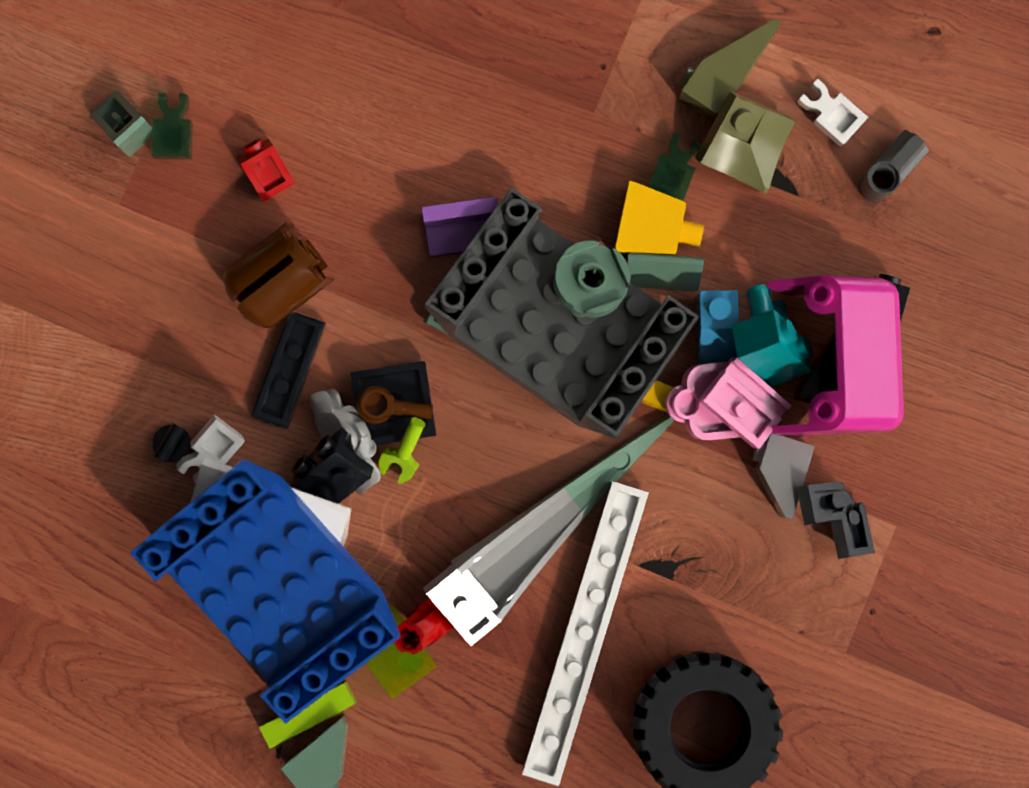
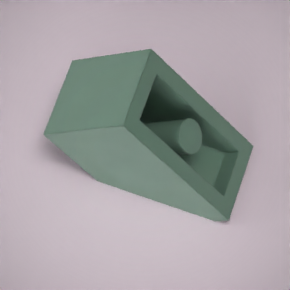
[281,715,349,788]

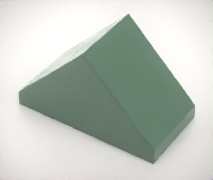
[90,90,157,157]

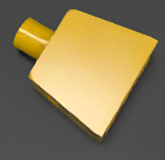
[614,181,704,258]

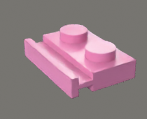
[698,357,792,449]

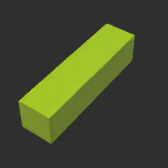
[259,681,357,749]

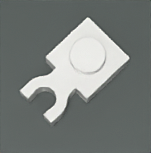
[797,79,868,147]
[176,414,245,483]

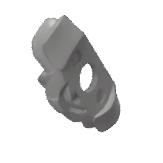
[309,388,381,494]

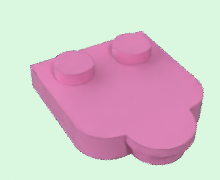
[665,362,758,440]

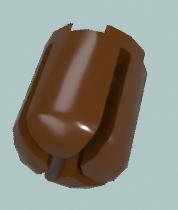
[223,221,334,328]

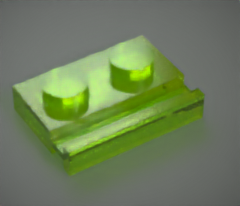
[366,604,438,700]

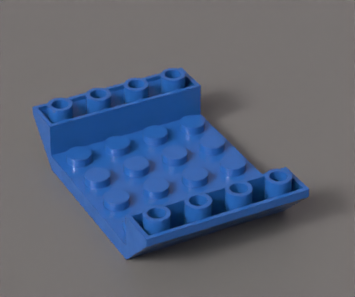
[130,459,400,724]

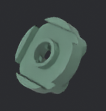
[553,240,631,318]

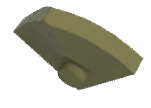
[695,91,796,194]

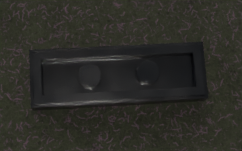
[251,312,327,429]

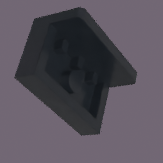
[290,428,374,504]

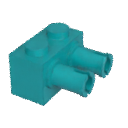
[732,285,813,387]

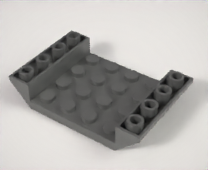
[424,187,699,439]

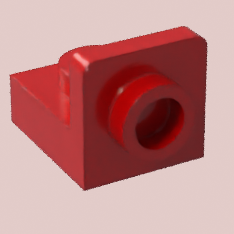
[237,139,295,202]

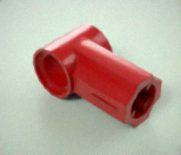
[393,598,454,655]

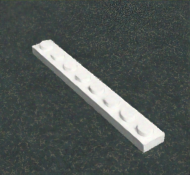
[522,481,649,786]

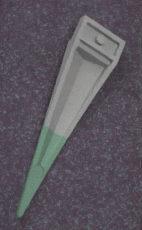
[423,415,674,646]

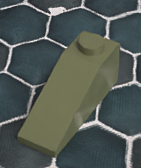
[678,19,781,122]

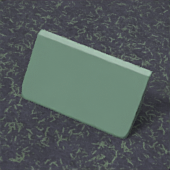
[626,252,704,291]

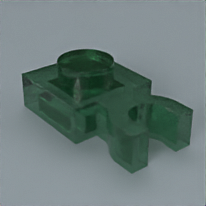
[152,93,193,160]
[648,133,700,201]

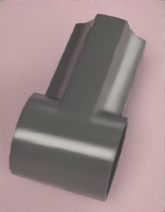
[858,129,929,202]

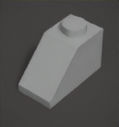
[752,433,815,519]

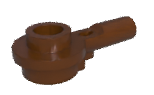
[357,386,433,424]

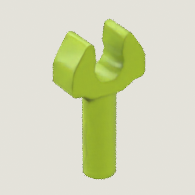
[379,418,425,484]

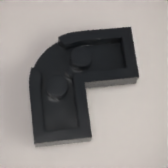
[797,482,875,559]

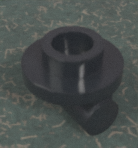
[152,423,191,463]

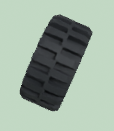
[631,651,783,788]

